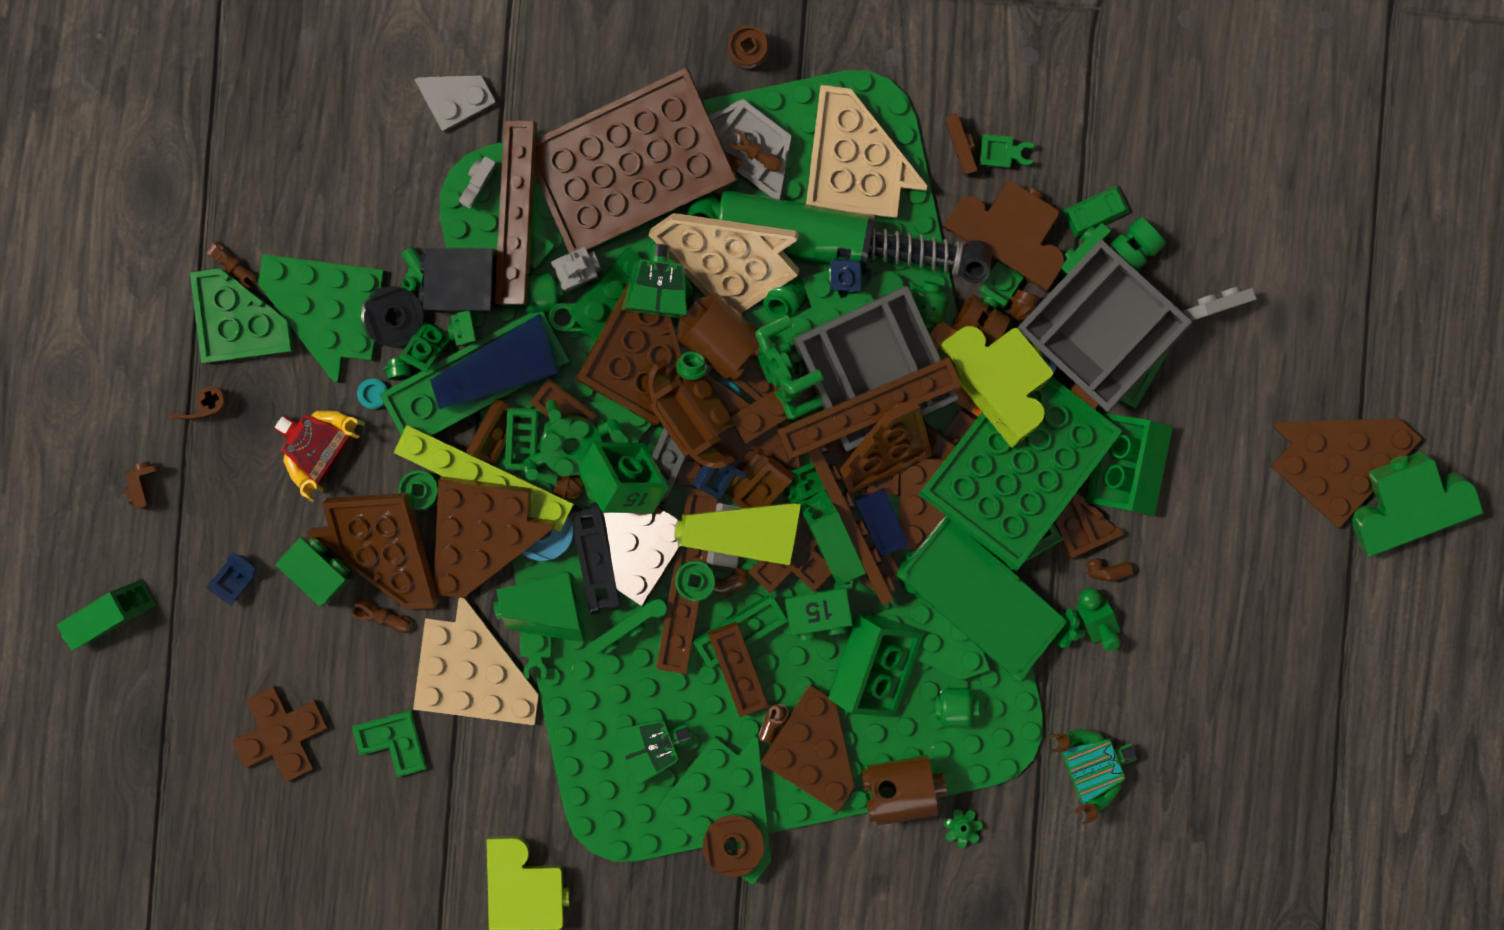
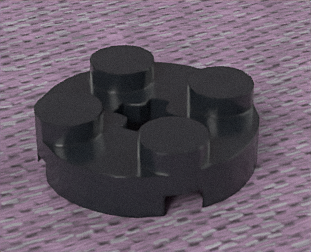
[361,286,424,347]

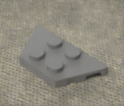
[709,99,791,199]

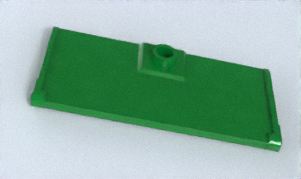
[896,516,1067,682]

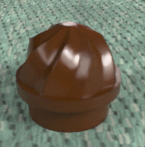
[1010,290,1040,321]
[554,475,584,500]

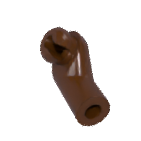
[1086,558,1133,582]
[712,568,748,597]
[758,704,789,743]

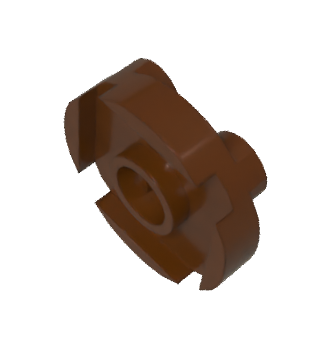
[702,814,764,877]

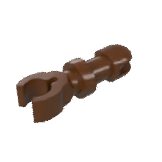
[726,129,782,172]
[205,241,258,289]
[351,598,412,633]

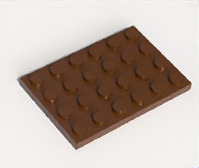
[535,68,738,253]

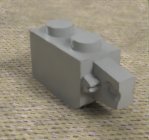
[551,247,602,294]

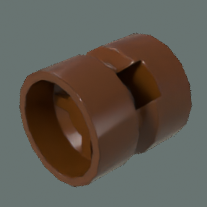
[728,25,767,70]
[952,294,1010,347]

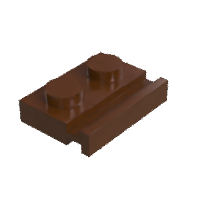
[724,448,795,508]

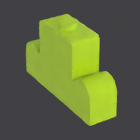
[937,326,1053,448]
[487,836,569,930]

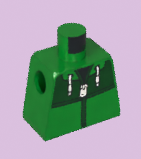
[622,244,686,318]
[615,719,692,785]

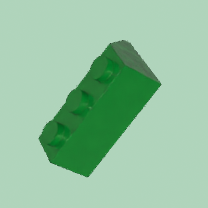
[1085,413,1173,516]
[828,614,924,717]

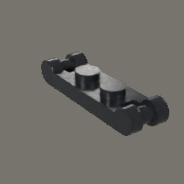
[570,502,621,615]

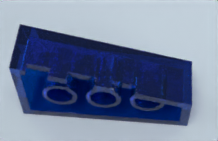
[430,314,561,410]

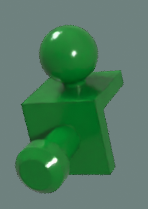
[1075,588,1121,652]

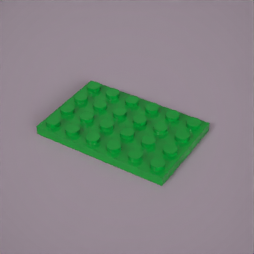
[918,376,1122,571]

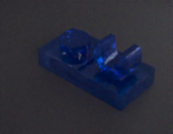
[856,488,909,557]

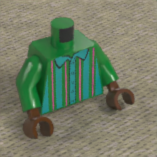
[1048,728,1137,825]

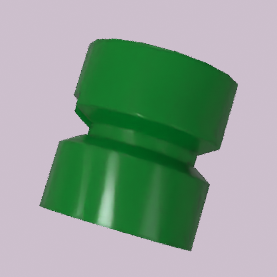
[1108,217,1166,272]
[398,470,439,510]
[675,561,715,601]

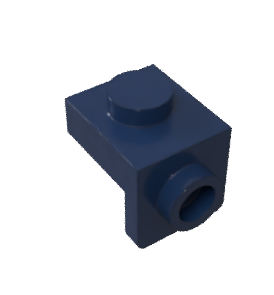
[830,259,871,292]
[692,454,747,501]
[207,552,257,606]

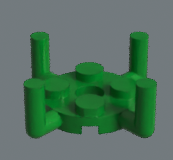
[756,315,823,420]
[523,399,623,500]

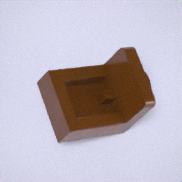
[125,461,161,509]

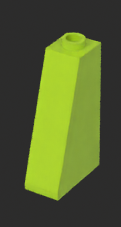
[674,503,801,565]

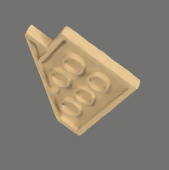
[806,85,927,219]
[649,213,800,313]
[413,597,539,725]

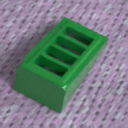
[505,408,539,470]

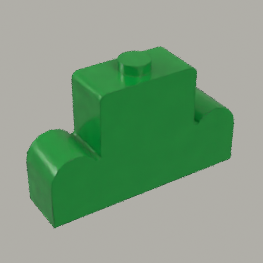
[1352,451,1483,557]

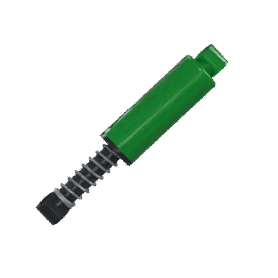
[688,190,992,283]

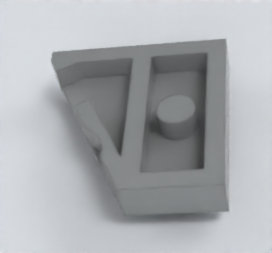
[414,75,497,132]
[1182,286,1256,321]

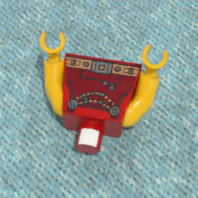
[274,411,365,502]

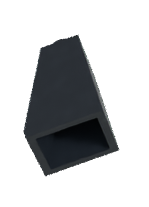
[419,248,502,313]

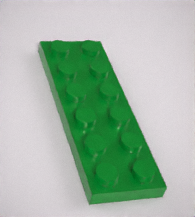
[379,312,571,437]

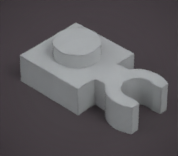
[459,156,498,209]

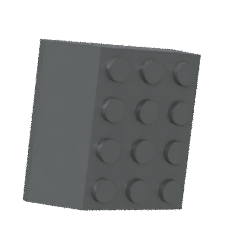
[1017,239,1192,412]
[791,286,958,451]

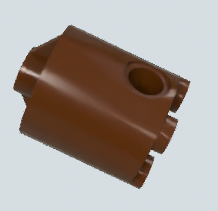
[677,293,760,380]
[862,755,947,826]

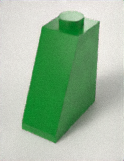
[797,490,866,586]
[493,573,583,642]
[57,579,156,651]

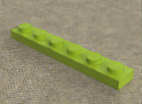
[394,425,574,532]

